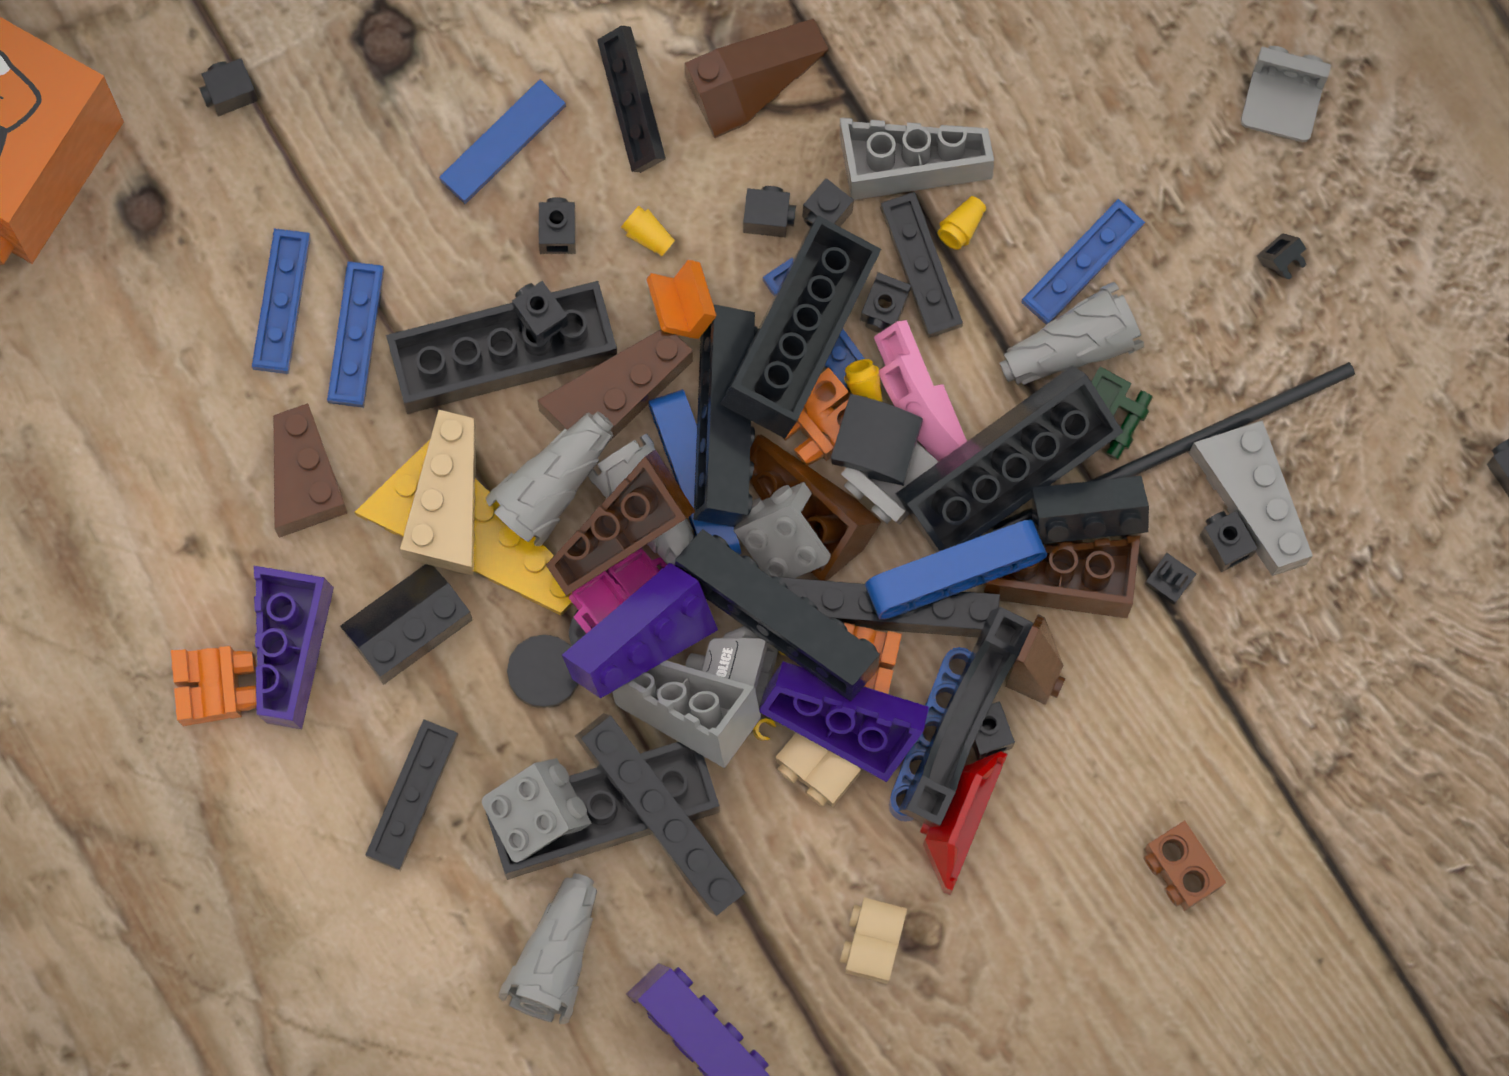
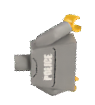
[686,626,786,741]

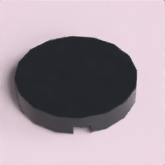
[507,634,579,708]

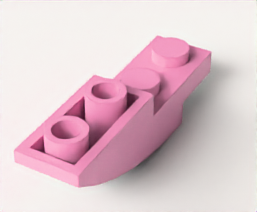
[874,320,967,461]

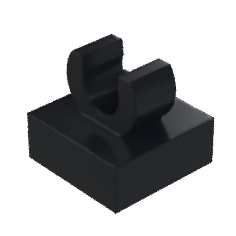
[1257,233,1307,280]
[1145,553,1197,605]

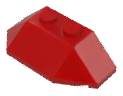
[920,751,1008,895]

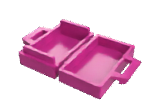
[569,548,667,634]

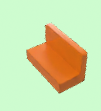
[646,260,717,339]

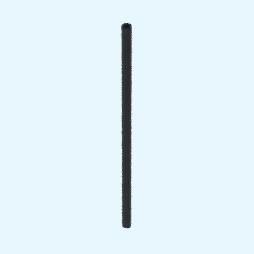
[992,362,1355,531]

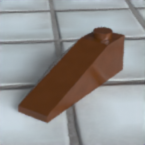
[685,18,829,138]
[750,434,881,581]
[1005,614,1066,705]

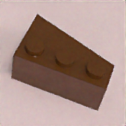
[273,403,348,538]

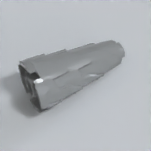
[999,282,1144,385]
[486,411,613,547]
[588,434,695,565]
[499,873,597,1024]

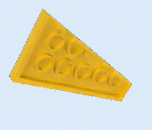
[354,440,573,616]

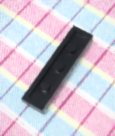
[597,26,666,173]
[880,192,963,338]
[365,719,458,871]

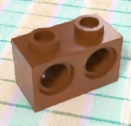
[1144,820,1226,911]

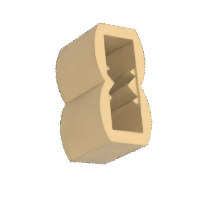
[775,733,861,807]
[840,897,907,984]

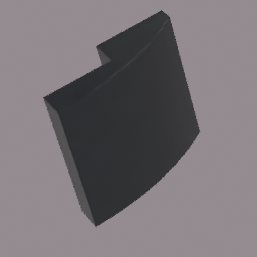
[831,394,923,486]

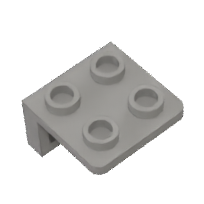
[1241,46,1331,142]
[841,443,939,524]
[733,482,831,578]
[482,758,592,862]

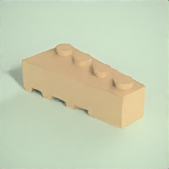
[400,410,476,576]

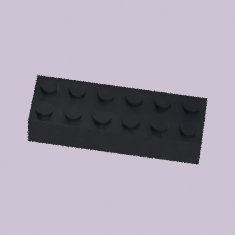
[720,215,882,439]
[386,281,617,414]
[895,365,1123,553]
[485,742,720,880]

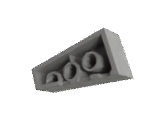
[840,118,994,200]
[1189,420,1313,576]
[613,661,761,768]

